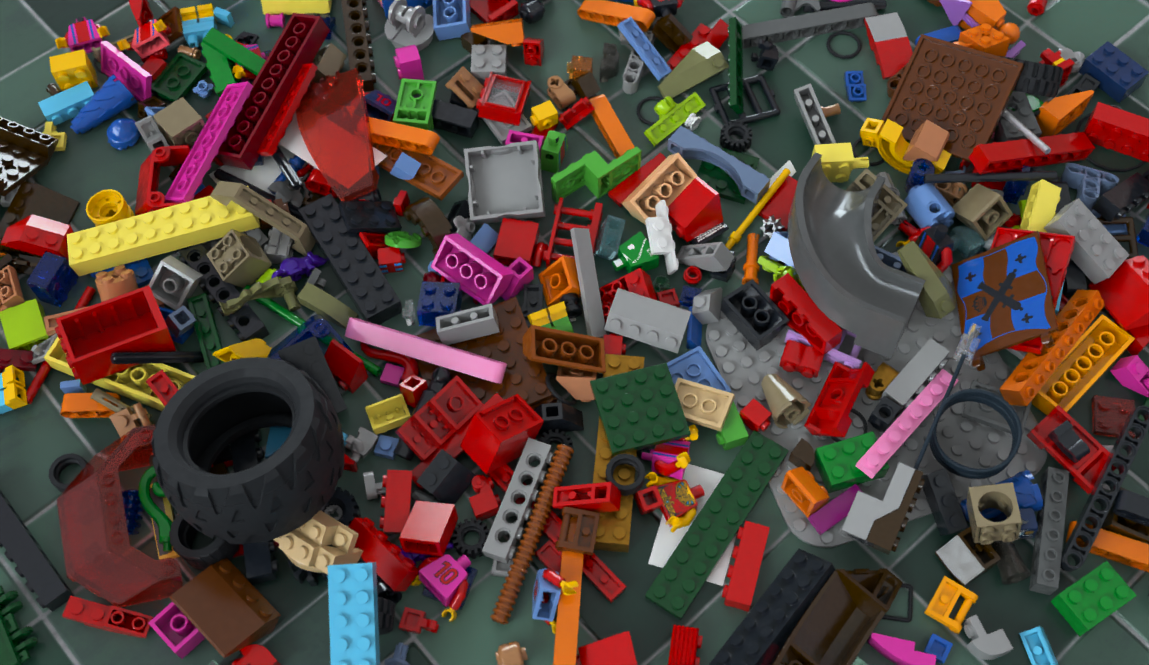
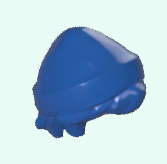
[107,118,141,151]

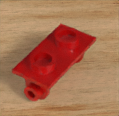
[558,97,595,130]

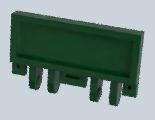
[0,585,38,665]

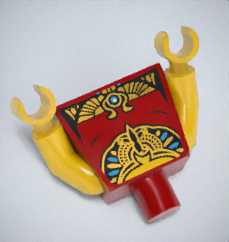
[644,472,705,532]

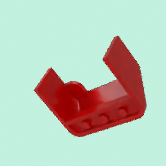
[135,145,190,216]

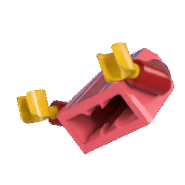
[116,19,171,59]

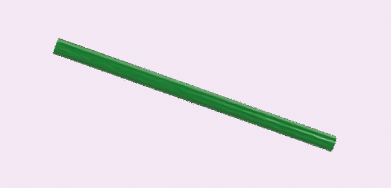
[243,285,382,376]

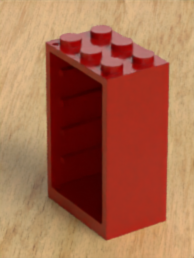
[55,285,176,385]

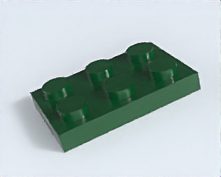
[151,52,208,102]

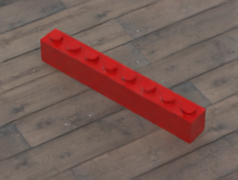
[968,132,1095,174]

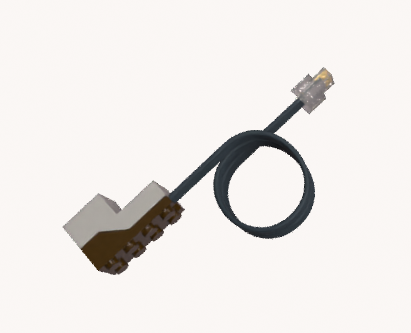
[841,323,1022,555]

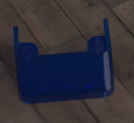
[267,315,354,360]

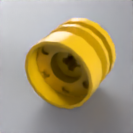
[86,189,135,226]

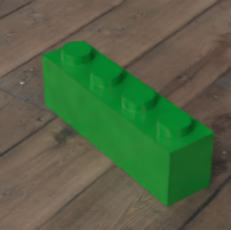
[201,42,241,97]

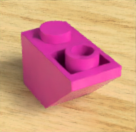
[500,257,534,300]
[1110,355,1149,398]

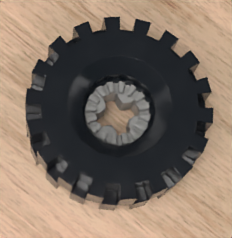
[321,487,361,527]

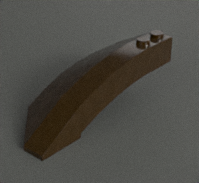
[773,568,903,665]

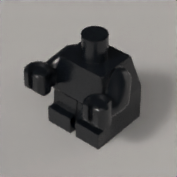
[751,39,779,71]

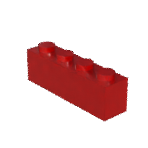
[348,517,419,591]
[721,521,770,612]

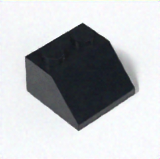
[416,449,476,505]

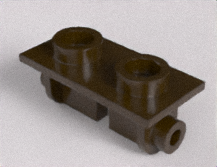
[11,254,55,278]

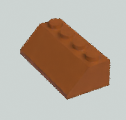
[523,325,606,374]

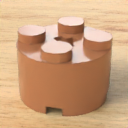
[95,265,139,302]

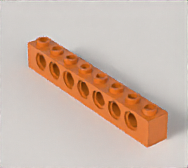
[999,290,1105,406]

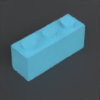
[38,81,94,126]

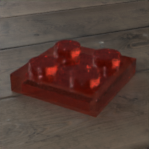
[1092,395,1136,439]

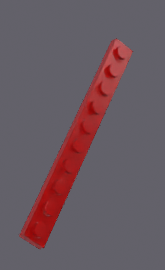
[487,464,626,603]

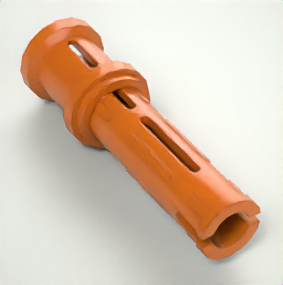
[742,233,760,285]

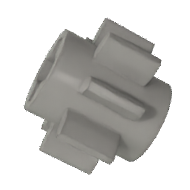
[760,216,785,239]

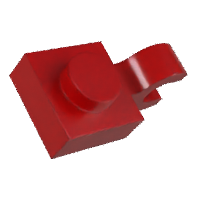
[399,607,439,634]

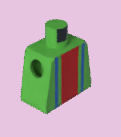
[541,130,568,173]

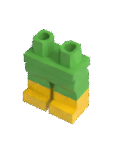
[527,301,574,333]

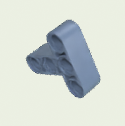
[1060,163,1119,212]

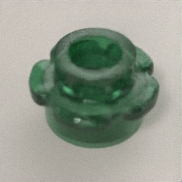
[652,275,671,292]

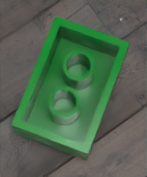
[814,431,890,494]
[1050,561,1137,637]

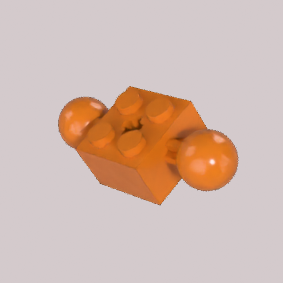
[953,23,1020,57]

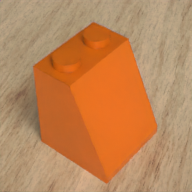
[958,0,1007,30]

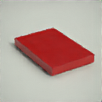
[758,176,798,231]

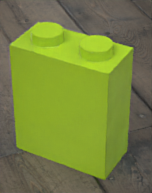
[0,298,51,351]

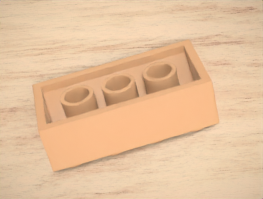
[622,153,698,225]

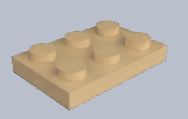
[675,378,735,431]

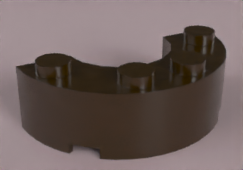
[403,196,452,256]

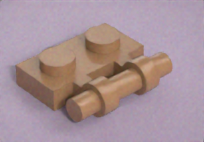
[109,402,156,451]

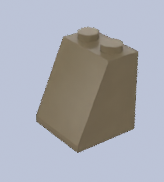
[952,183,1013,241]

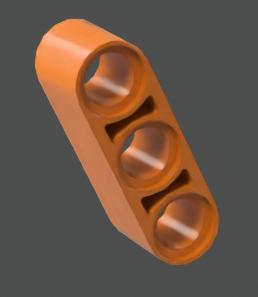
[60,392,121,418]

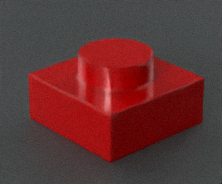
[393,190,410,216]

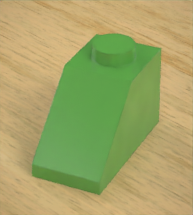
[716,401,749,451]

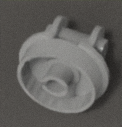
[385,0,434,51]

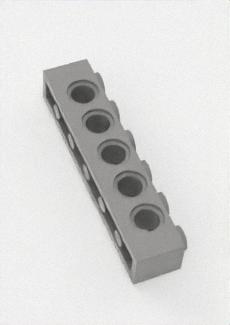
[482,438,554,564]

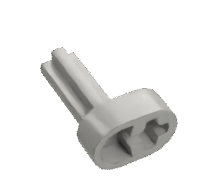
[363,471,386,500]

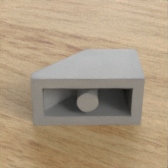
[692,287,723,325]

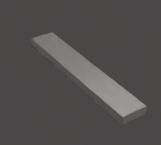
[570,228,607,338]

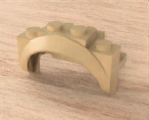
[273,510,363,575]

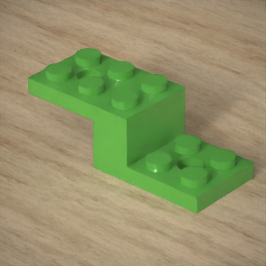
[393,78,437,131]
[551,146,641,203]

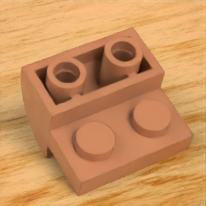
[0,265,25,312]

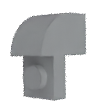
[135,115,169,153]
[963,615,1013,660]

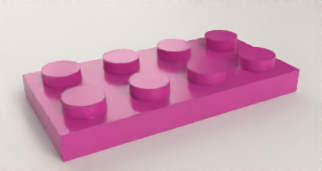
[101,40,152,101]

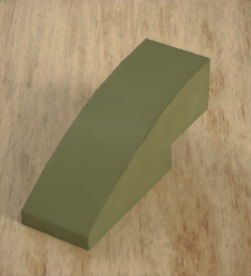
[297,282,359,329]

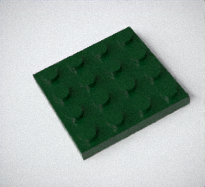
[590,363,691,456]

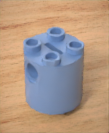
[904,183,955,229]

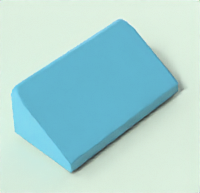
[1019,626,1058,665]

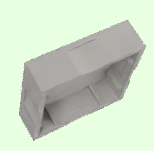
[464,140,546,225]

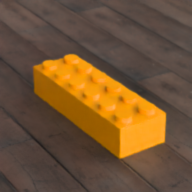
[1031,314,1135,415]

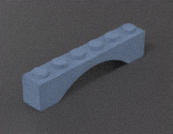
[667,126,771,204]

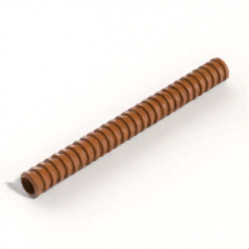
[490,444,574,625]

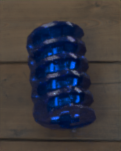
[905,158,935,193]
[113,489,144,535]

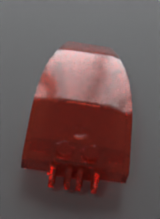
[296,68,379,201]

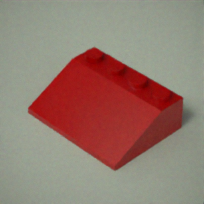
[1088,255,1149,331]

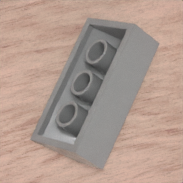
[604,288,691,354]

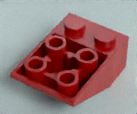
[599,268,658,324]

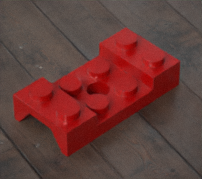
[804,362,875,437]
[1026,405,1117,494]

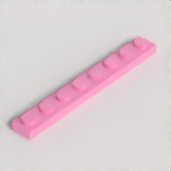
[855,369,959,479]

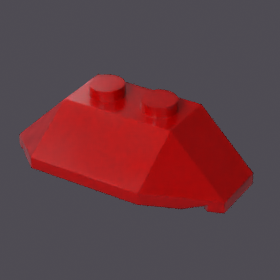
[1,214,74,264]

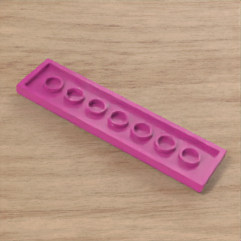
[165,82,253,203]

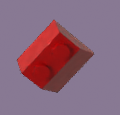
[324,338,368,394]

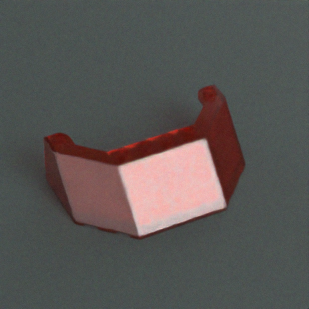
[57,425,183,607]

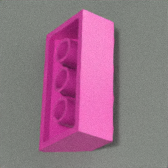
[431,233,514,305]

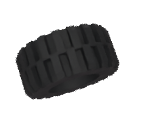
[999,56,1064,98]

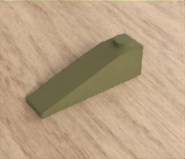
[657,41,729,98]
[897,241,956,319]

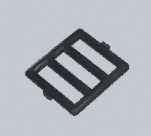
[709,74,781,125]

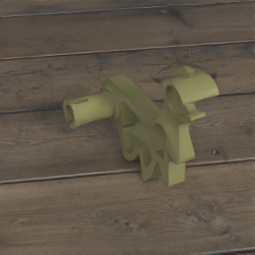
[219,276,301,316]

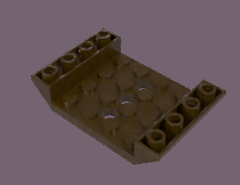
[0,116,58,196]

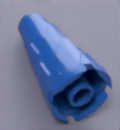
[70,75,138,135]
[959,470,1043,522]

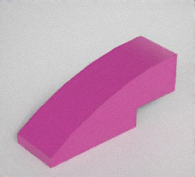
[867,633,936,665]

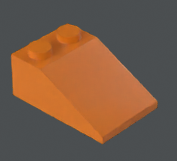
[470,18,525,47]
[1035,90,1094,137]

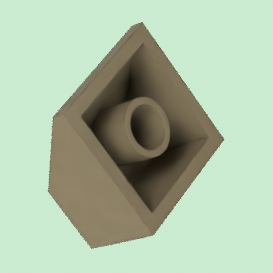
[311,43,347,86]

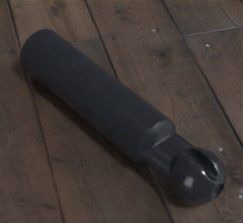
[393,367,451,461]

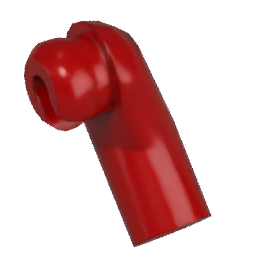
[531,242,548,267]

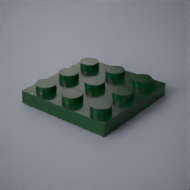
[697,146,760,204]

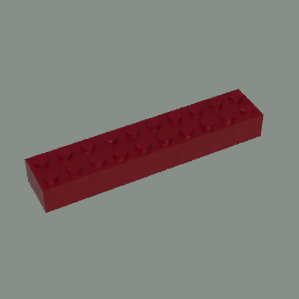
[216,13,330,170]

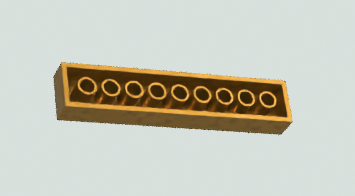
[593,354,645,553]

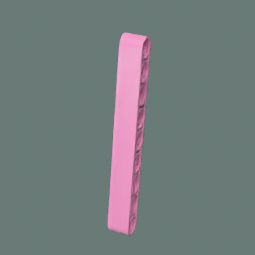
[345,317,507,383]

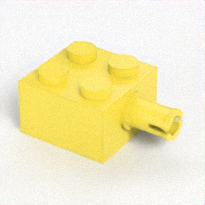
[812,143,869,183]

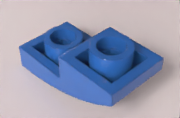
[844,71,867,102]

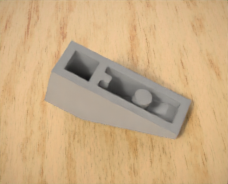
[676,242,735,272]

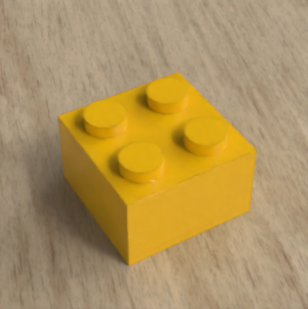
[49,49,98,91]

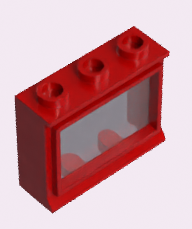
[476,71,531,126]

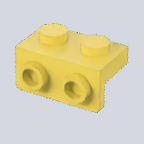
[365,394,411,435]

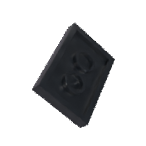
[338,201,402,233]

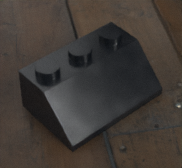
[720,279,790,351]

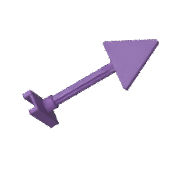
[940,0,1026,58]

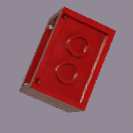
[460,394,544,474]

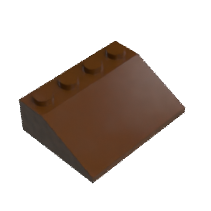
[170,558,281,658]

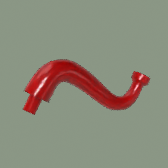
[360,342,418,382]

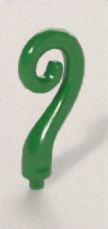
[138,465,172,552]

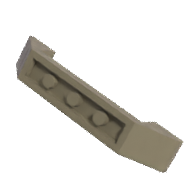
[210,181,316,256]

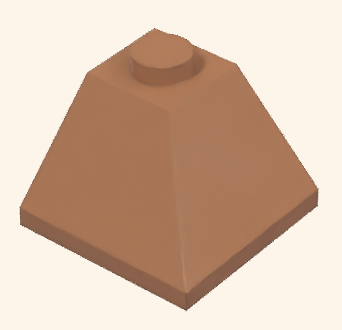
[556,366,597,402]

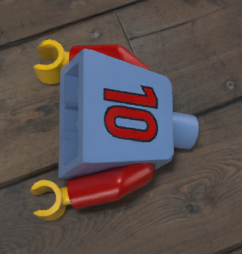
[532,568,579,634]

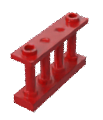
[543,197,603,268]

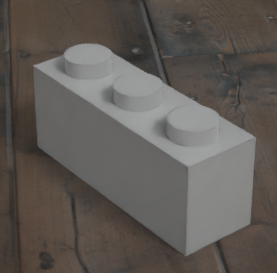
[435,303,500,345]

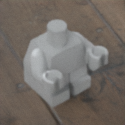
[345,427,378,463]

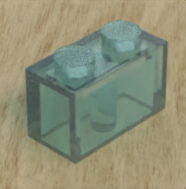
[594,214,626,261]

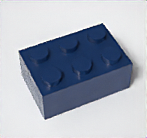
[1079,41,1149,103]

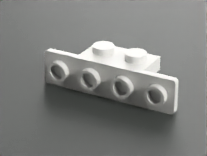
[645,200,679,275]

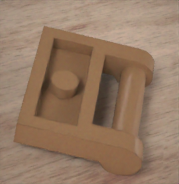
[445,66,484,109]

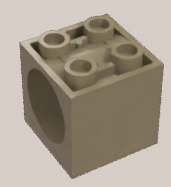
[153,97,205,150]
[206,229,272,288]
[966,482,1022,545]

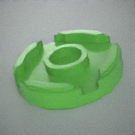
[384,231,422,248]

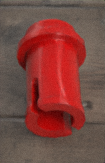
[898,220,920,236]

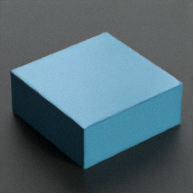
[213,7,235,28]

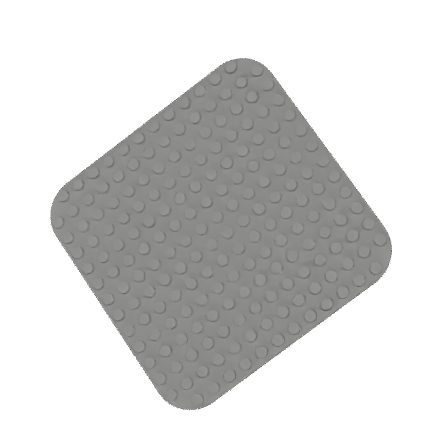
[706,252,1048,548]

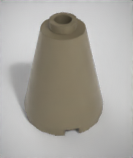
[761,374,811,429]

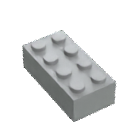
[1044,198,1129,284]

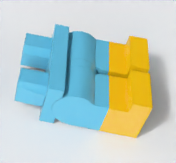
[180,3,217,48]
[0,365,27,414]

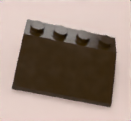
[0,181,80,259]

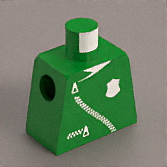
[612,231,659,273]

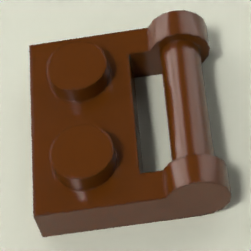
[555,507,600,556]

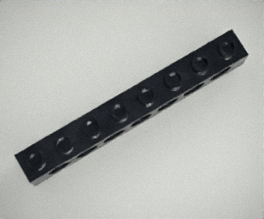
[174,243,269,342]

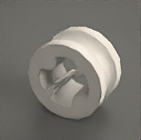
[685,113,701,131]

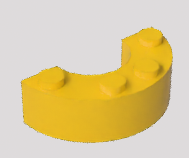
[877,119,951,177]

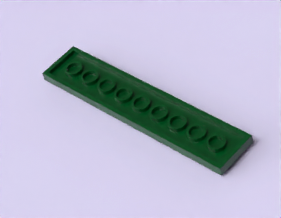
[645,430,789,620]

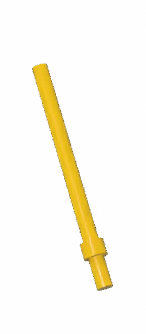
[725,168,791,250]

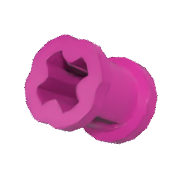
[265,13,285,29]

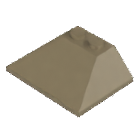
[846,168,908,242]

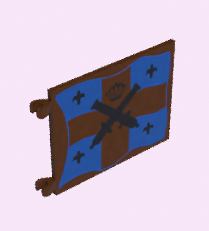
[951,231,1059,371]

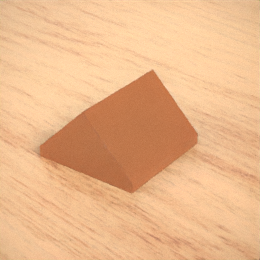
[903,119,950,161]

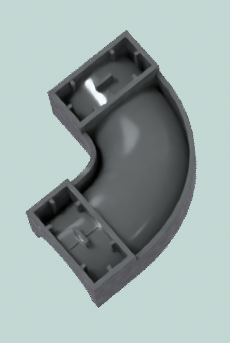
[788,152,926,359]

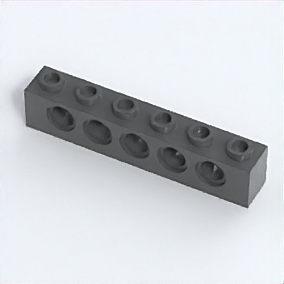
[1029,467,1070,595]

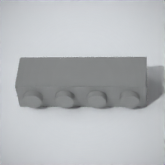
[794,83,836,145]
[880,338,950,413]

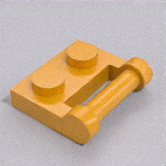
[924,576,978,634]

